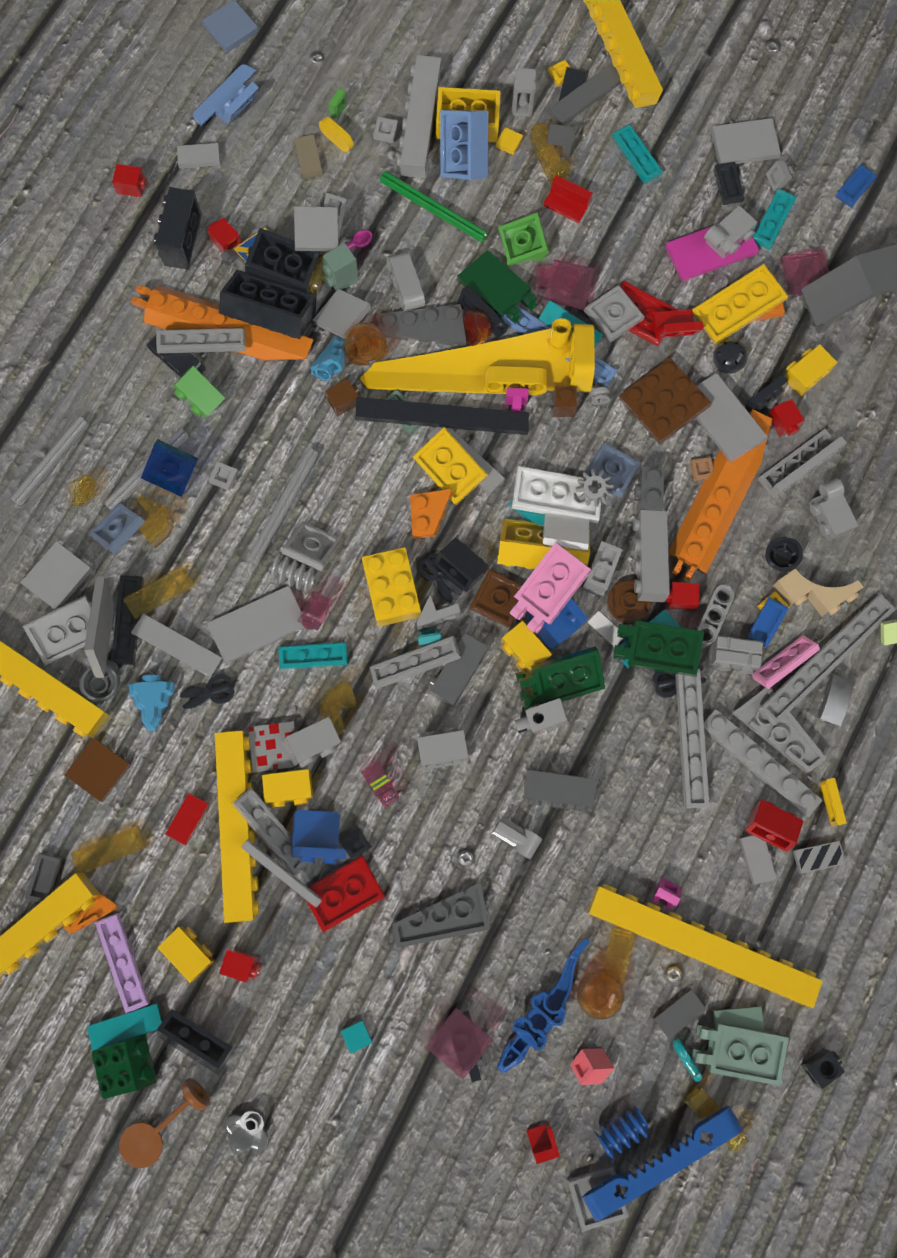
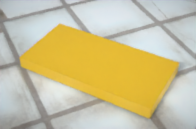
[692,264,788,345]

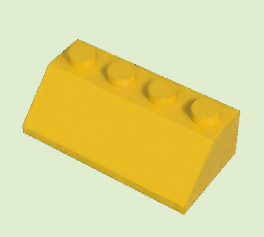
[497,518,590,569]

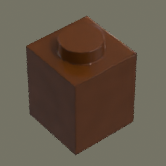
[325,378,361,417]
[552,386,577,417]

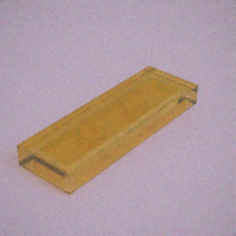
[123,567,195,620]
[71,826,147,873]

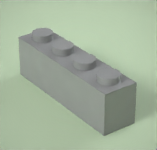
[633,510,670,602]

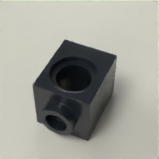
[801,1048,845,1089]

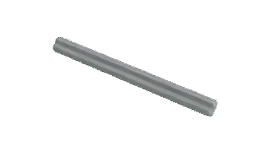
[248,448,318,564]

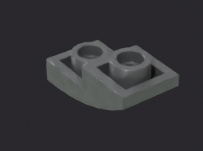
[817,673,854,726]

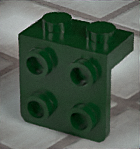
[92,1034,157,1099]

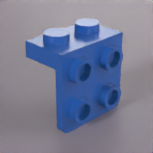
[291,810,346,864]

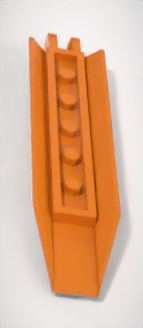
[130,285,314,361]
[668,409,772,581]

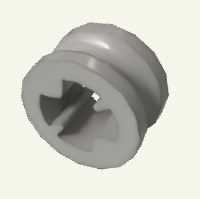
[590,387,611,405]

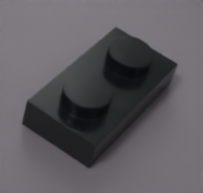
[745,375,788,413]

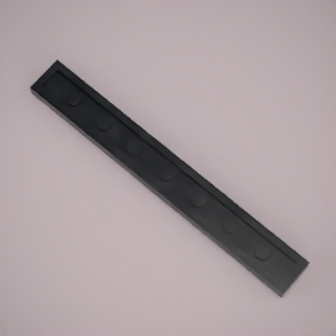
[355,397,529,435]

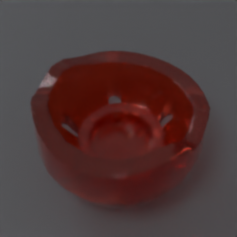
[464,310,491,346]

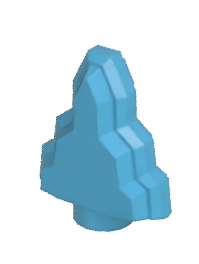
[310,336,347,381]
[128,675,175,731]

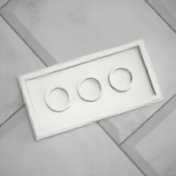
[511,466,601,524]

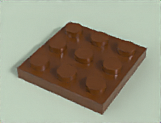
[619,358,712,444]

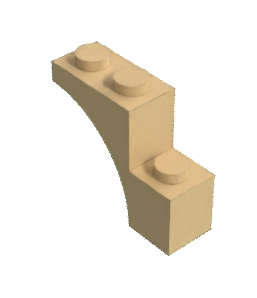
[772,569,863,616]

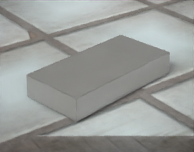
[177,143,221,169]
[739,836,777,885]

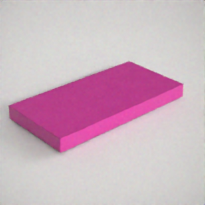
[665,224,759,282]

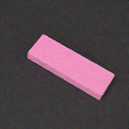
[752,635,820,689]

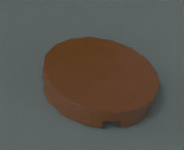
[607,580,652,625]

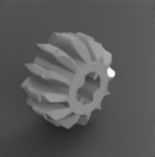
[576,469,614,507]

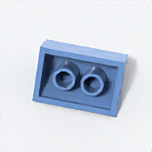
[440,110,488,180]

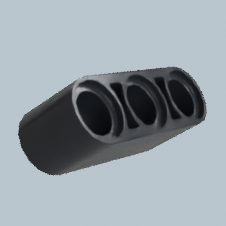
[146,329,206,377]

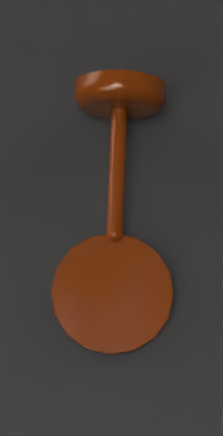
[119,1078,211,1168]

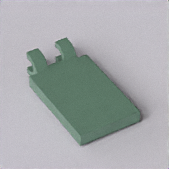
[691,1022,789,1086]

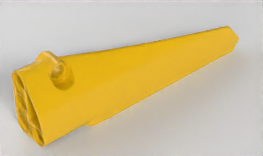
[359,318,595,395]

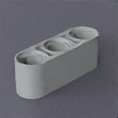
[387,252,425,311]
[695,584,734,648]

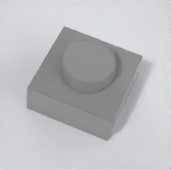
[373,117,398,143]
[208,461,238,491]

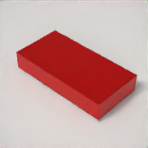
[165,793,210,846]

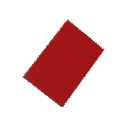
[620,280,678,347]
[305,855,385,933]

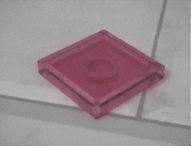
[780,249,829,297]
[544,259,595,310]
[426,1008,494,1079]

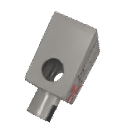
[515,698,569,735]

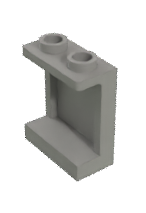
[20,541,96,609]

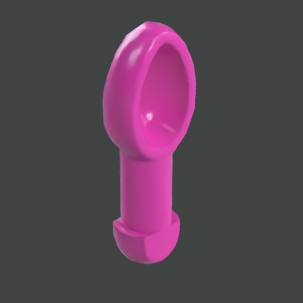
[339,230,372,251]

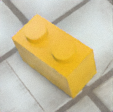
[784,344,838,397]
[501,621,552,672]
[262,769,313,808]
[157,926,215,983]

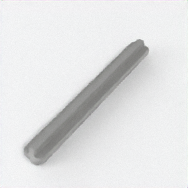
[11,416,89,506]
[104,428,189,511]

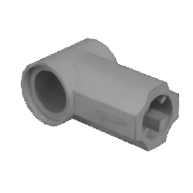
[493,817,543,860]

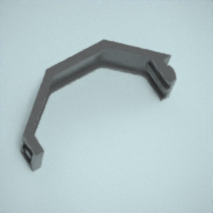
[801,244,897,334]

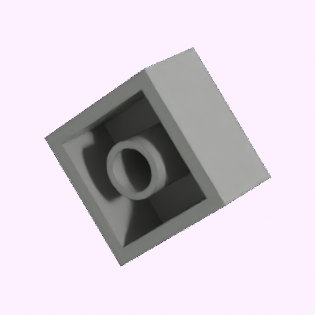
[282,717,341,768]
[417,728,468,771]

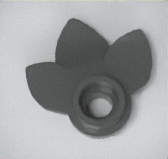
[223,1109,268,1155]

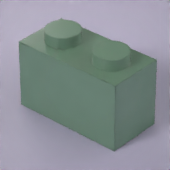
[322,243,359,291]

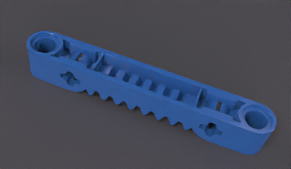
[582,1106,744,1221]

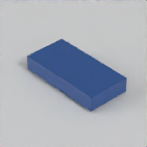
[835,164,877,208]
[747,597,789,647]

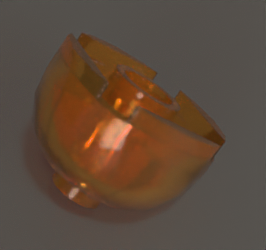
[344,323,388,366]
[577,969,624,1020]

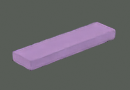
[95,913,150,1013]

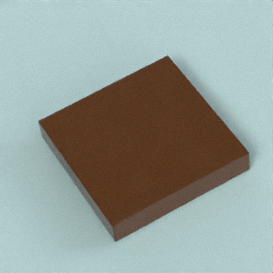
[469,569,522,628]
[65,737,131,803]

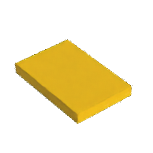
[412,427,488,505]

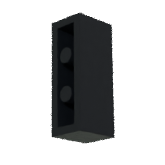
[157,1009,233,1075]

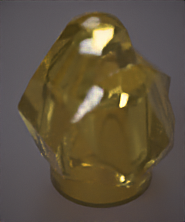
[70,475,97,507]

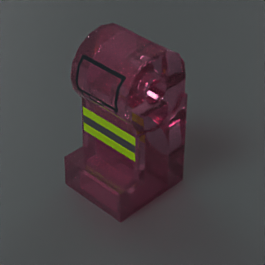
[361,761,400,809]

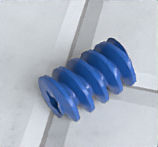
[594,1105,649,1159]

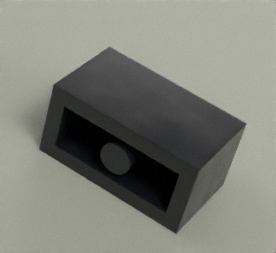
[433,537,489,593]

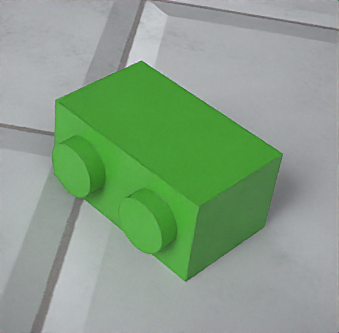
[172,366,225,418]

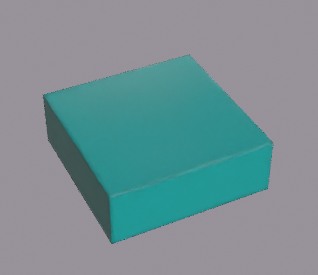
[417,628,441,645]
[341,1020,373,1054]

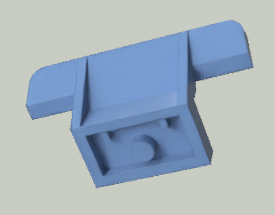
[193,65,259,126]

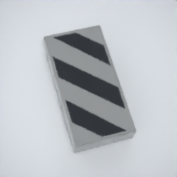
[793,841,846,874]

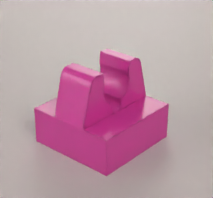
[505,388,528,412]
[653,877,682,910]

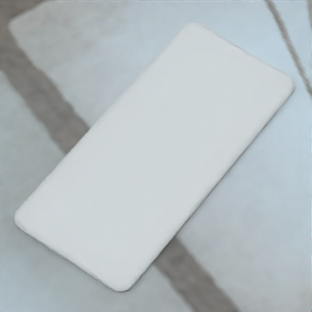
[588,611,623,647]

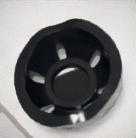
[713,339,748,374]
[765,537,803,572]

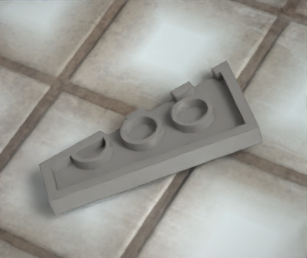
[732,688,827,773]

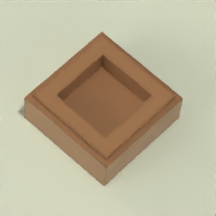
[689,457,714,482]

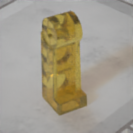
[530,123,571,184]
[682,1085,749,1154]

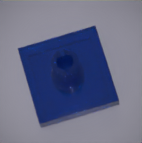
[141,439,199,497]

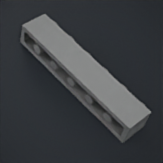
[397,55,441,179]

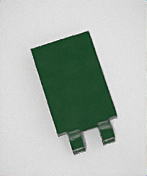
[457,250,537,325]
[613,621,704,677]
[515,646,606,708]

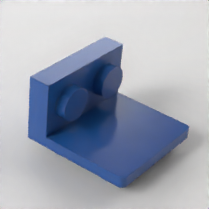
[523,598,588,650]

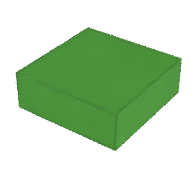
[329,88,347,119]

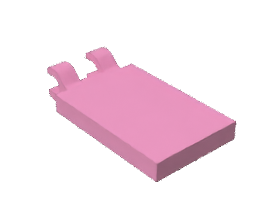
[510,542,592,634]

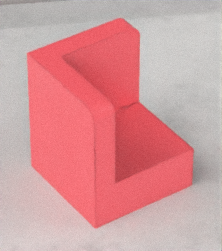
[570,1048,614,1085]

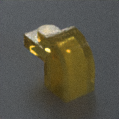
[136,494,174,549]
[320,681,357,735]

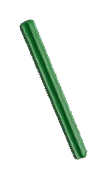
[380,171,487,242]

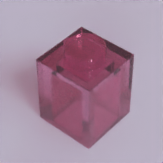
[297,591,333,631]

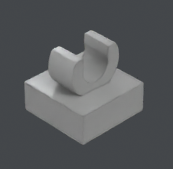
[766,160,795,191]

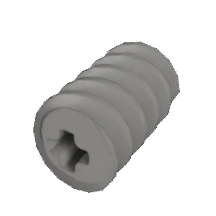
[271,551,321,593]

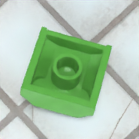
[498,213,549,266]

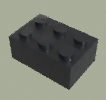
[154,187,202,270]
[245,228,321,292]

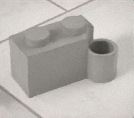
[704,205,757,259]
[809,478,859,541]

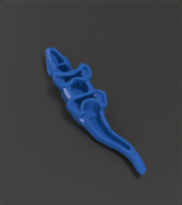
[497,939,590,1073]

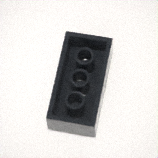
[219,269,317,339]

